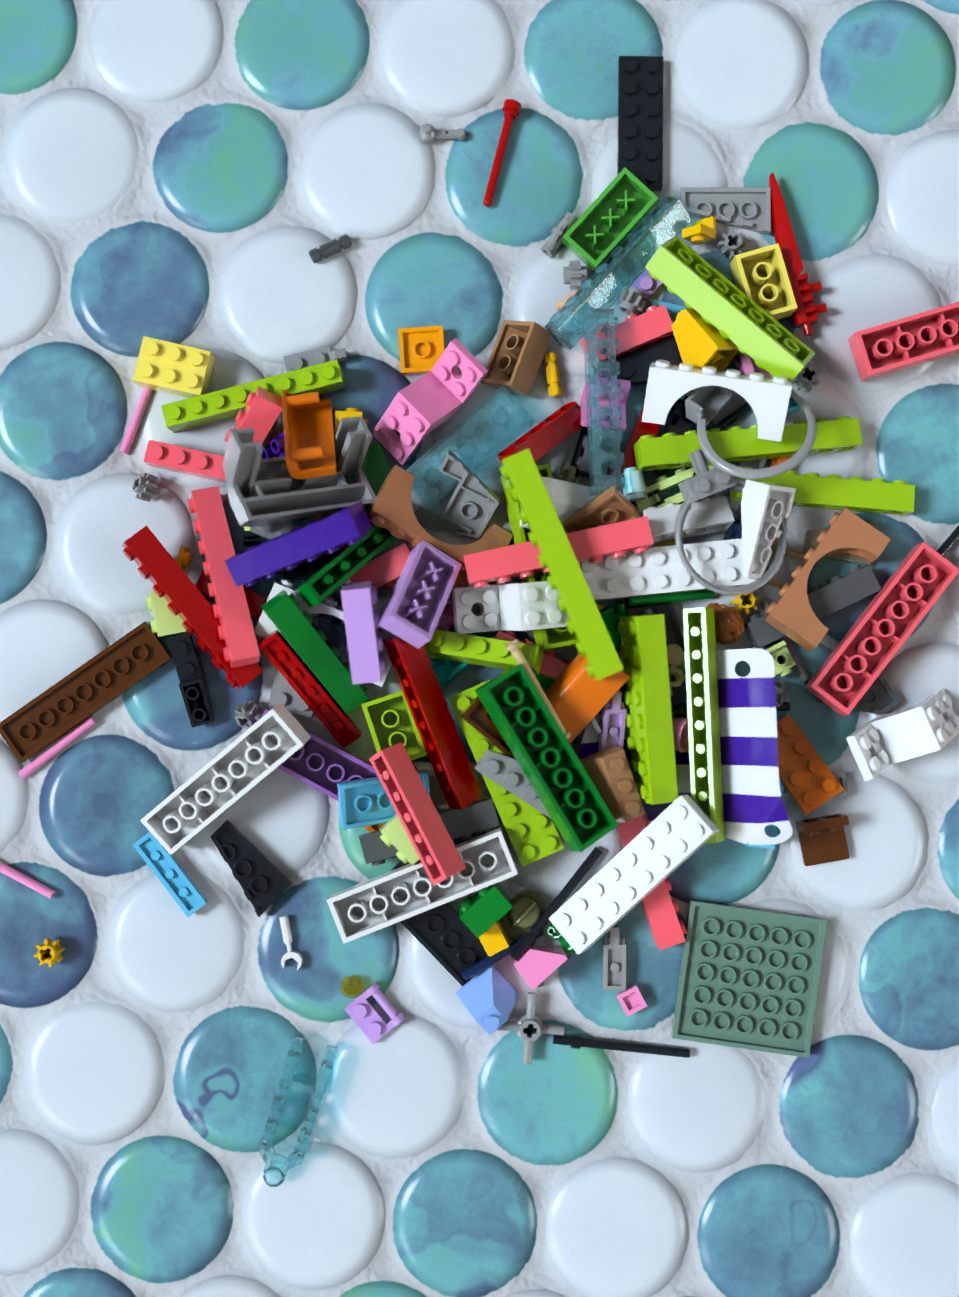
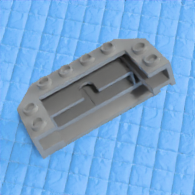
[223,416,376,527]

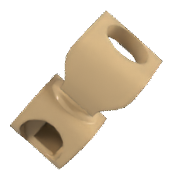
[667,644,684,687]

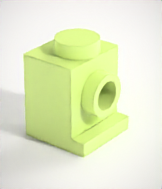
[764,640,796,677]

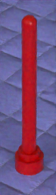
[483,99,522,207]

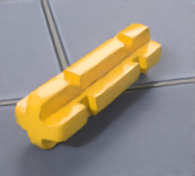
[544,352,562,397]

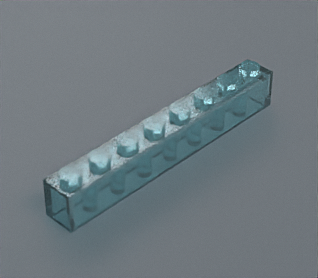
[545,197,692,350]

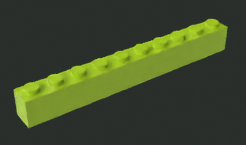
[634,416,863,471]
[499,448,624,681]
[683,607,725,844]

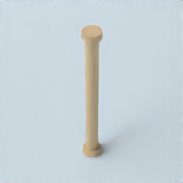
[505,640,571,739]

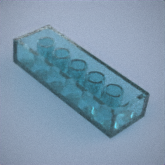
[406,385,533,512]

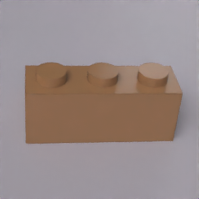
[481,320,552,397]
[580,745,646,824]

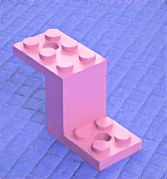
[371,338,488,465]

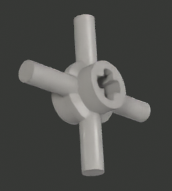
[497,992,564,1064]

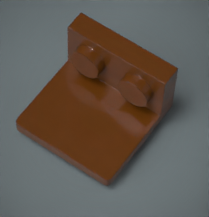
[795,813,849,866]

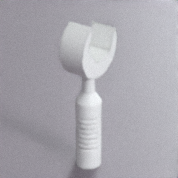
[279,915,303,970]

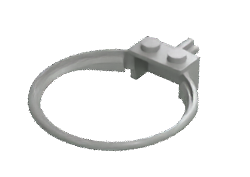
[684,385,816,479]
[674,449,787,595]

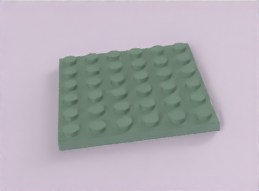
[671,900,827,1058]

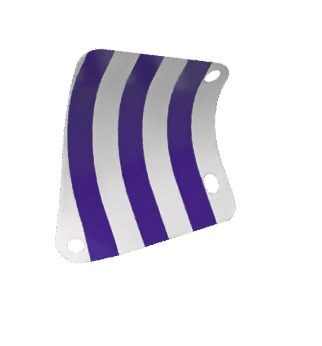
[577,648,793,845]

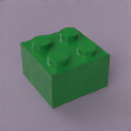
[459,883,513,938]

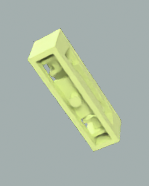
[632,464,716,514]

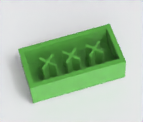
[563,167,658,273]

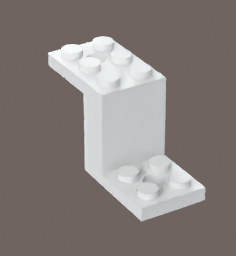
[452,581,569,634]
[846,689,959,781]

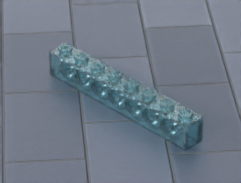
[583,309,625,496]

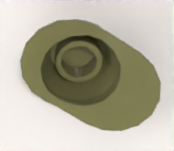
[499,890,546,941]

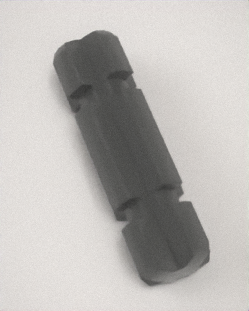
[309,234,352,263]

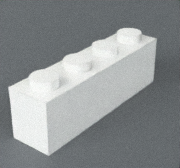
[641,496,735,543]

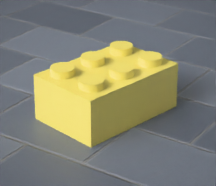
[730,243,798,320]
[133,336,215,398]

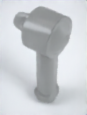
[419,124,466,145]

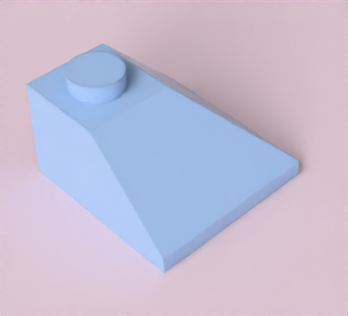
[456,965,519,1035]

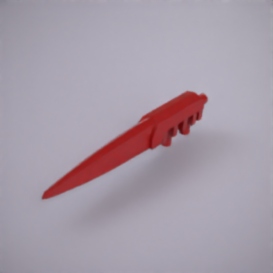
[769,173,827,337]

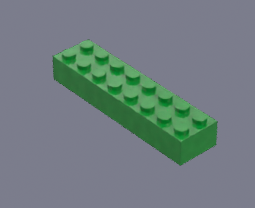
[474,664,619,852]

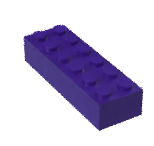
[225,502,372,587]

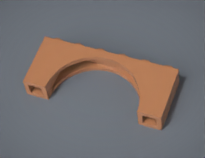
[367,465,513,583]
[764,508,891,652]

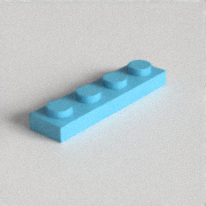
[133,832,208,917]

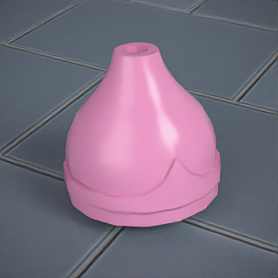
[672,717,689,753]

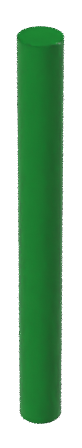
[628,590,714,606]

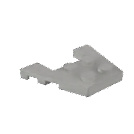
[415,451,500,539]

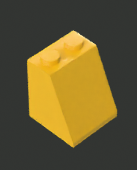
[671,308,739,372]

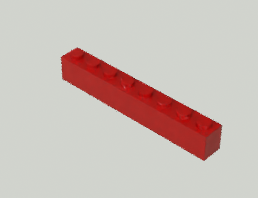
[122,525,264,689]
[383,635,482,809]

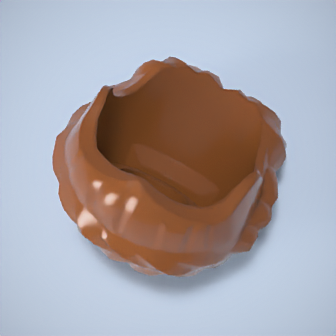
[707,603,746,645]

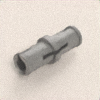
[541,212,577,258]

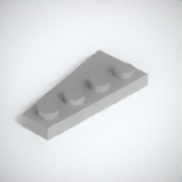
[680,187,771,235]
[474,748,552,819]

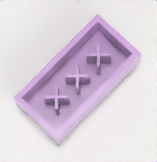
[379,540,462,649]
[341,581,386,685]

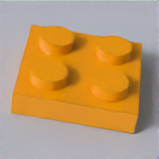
[398,325,445,375]

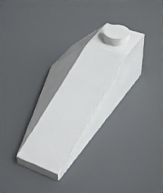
[520,477,605,528]
[741,479,796,579]

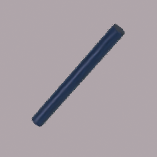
[461,930,544,980]

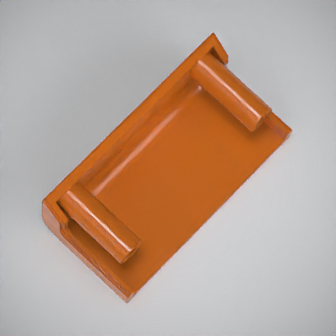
[282,390,337,479]
[545,654,630,744]

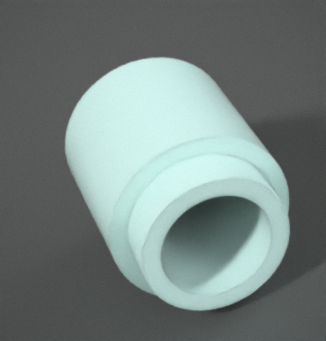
[620,467,646,502]

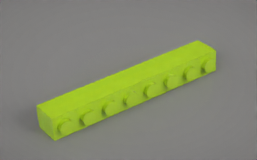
[161,359,346,433]
[730,467,915,515]

